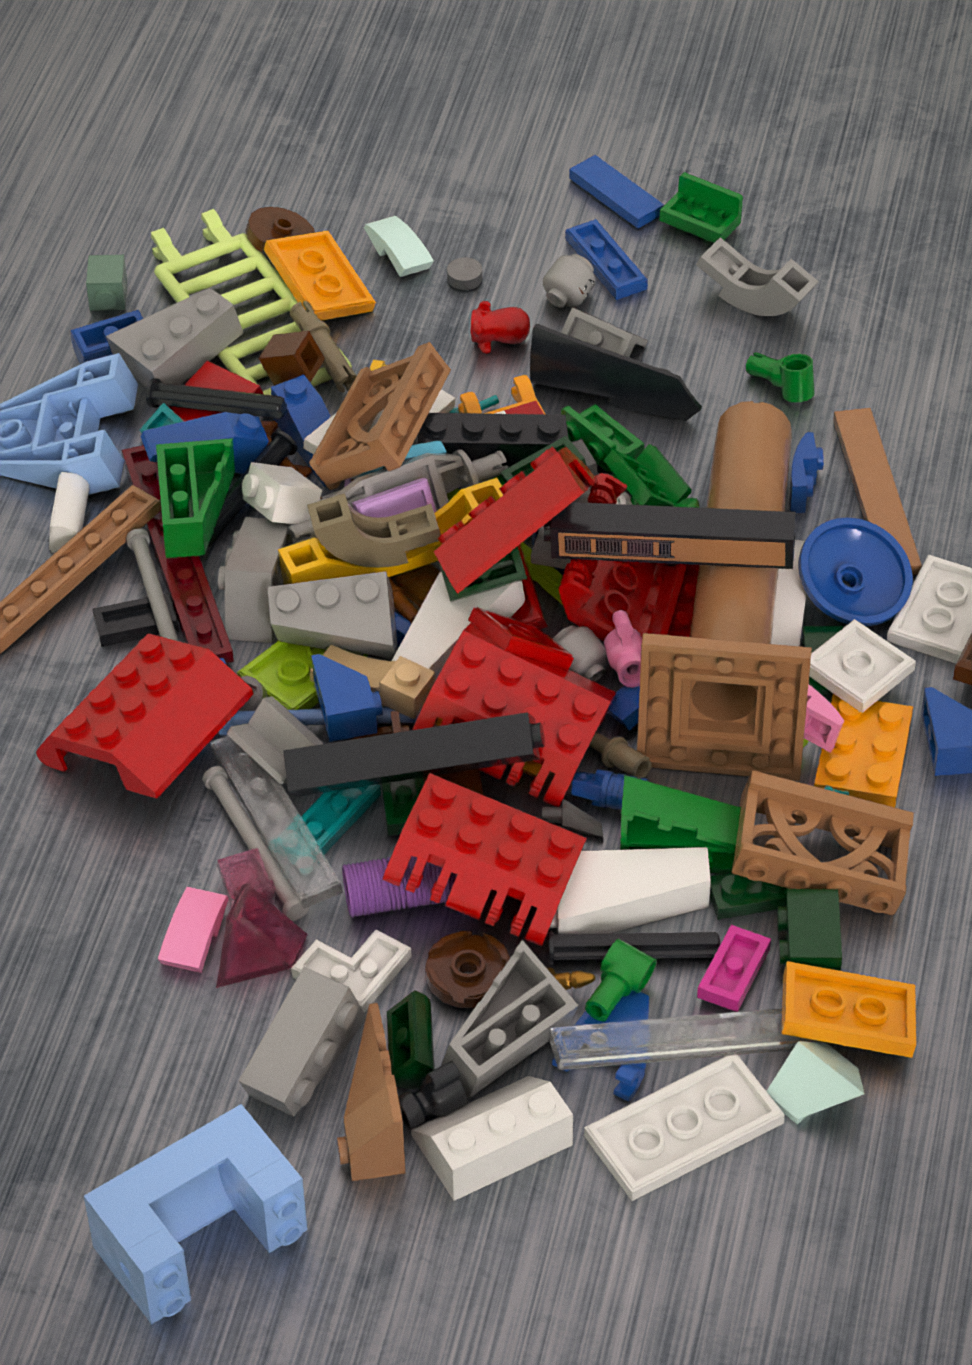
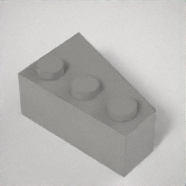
[106,288,243,387]
[218,517,291,643]
[268,571,398,661]
[441,940,579,1099]
[239,966,366,1117]

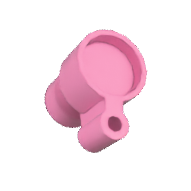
[603,610,642,688]

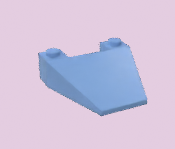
[0,353,138,495]

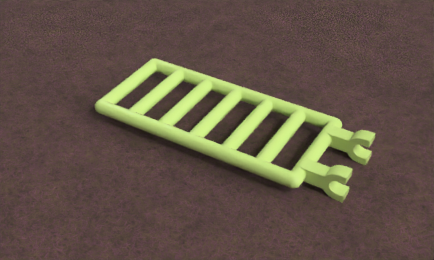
[151,209,352,395]

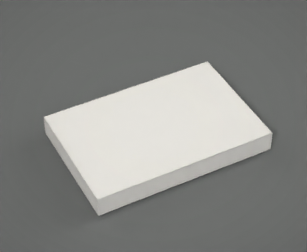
[887,555,972,663]

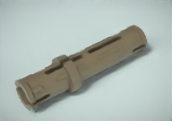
[290,301,357,393]

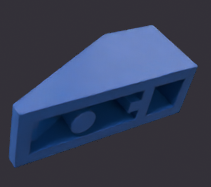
[271,375,331,487]
[140,412,269,474]

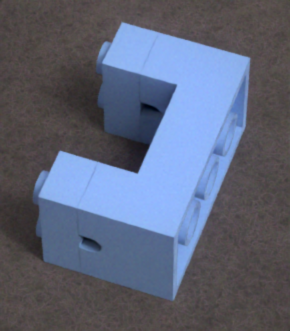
[84,1104,307,1325]

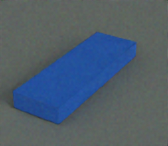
[569,155,664,229]
[565,219,648,300]

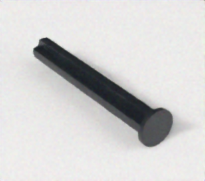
[146,378,287,419]
[207,430,298,549]
[548,930,720,965]

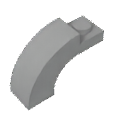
[696,237,819,316]

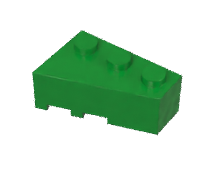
[156,438,235,558]
[620,775,741,874]

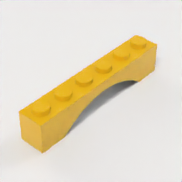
[278,478,503,585]

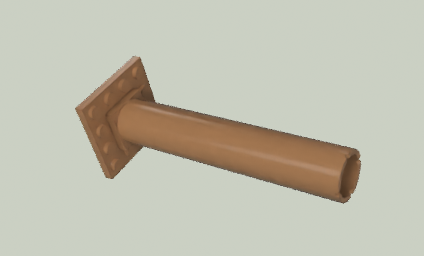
[637,401,812,781]

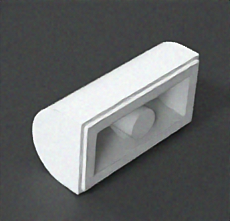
[49,472,89,553]

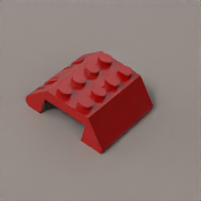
[433,446,597,593]
[559,473,699,641]
[412,623,616,807]
[36,634,254,799]
[382,773,587,946]

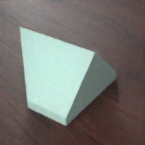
[767,1041,865,1125]

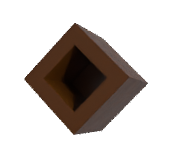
[258,331,325,386]

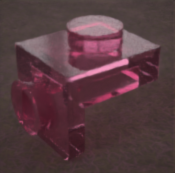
[217,848,276,912]

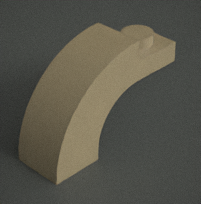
[307,493,441,568]

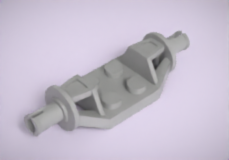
[288,449,508,544]

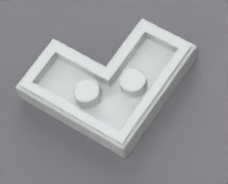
[291,930,412,1013]

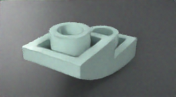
[364,216,434,277]

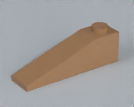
[337,1003,406,1181]

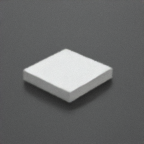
[809,619,916,713]

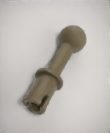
[589,732,651,779]

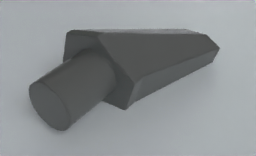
[542,800,603,839]

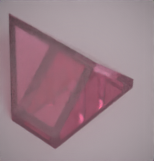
[216,883,308,988]

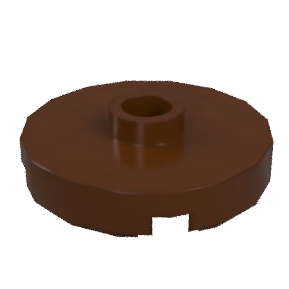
[245,206,315,252]
[425,931,510,1008]

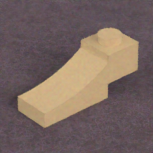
[310,644,435,719]

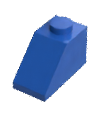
[311,654,383,742]
[921,687,972,776]

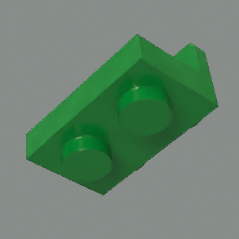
[659,172,743,243]
[561,404,644,474]
[603,444,692,507]

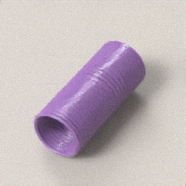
[342,856,457,918]

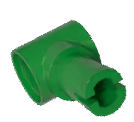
[746,352,815,403]
[585,939,657,1021]

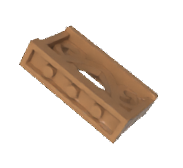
[310,342,451,490]
[732,770,914,915]

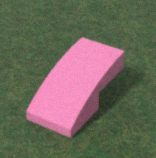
[804,685,844,753]
[158,887,229,973]

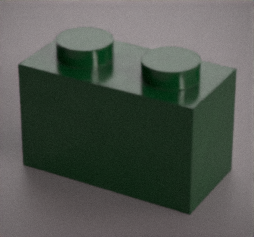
[777,889,842,971]

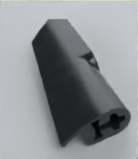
[530,324,702,421]

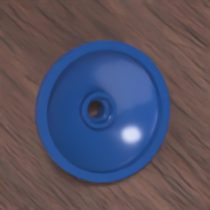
[798,517,913,626]

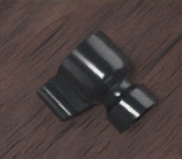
[398,1061,468,1130]

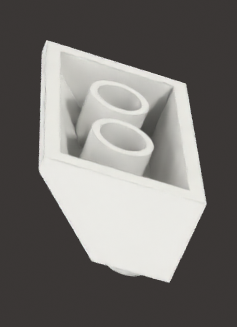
[411,1076,573,1201]

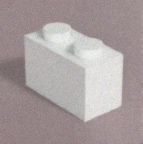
[242,462,322,525]

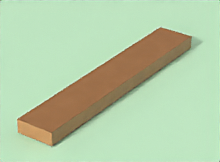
[833,408,922,576]
[0,485,161,654]

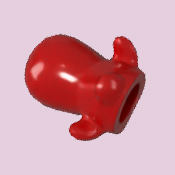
[471,301,530,354]

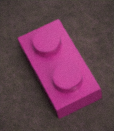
[697,925,771,1012]

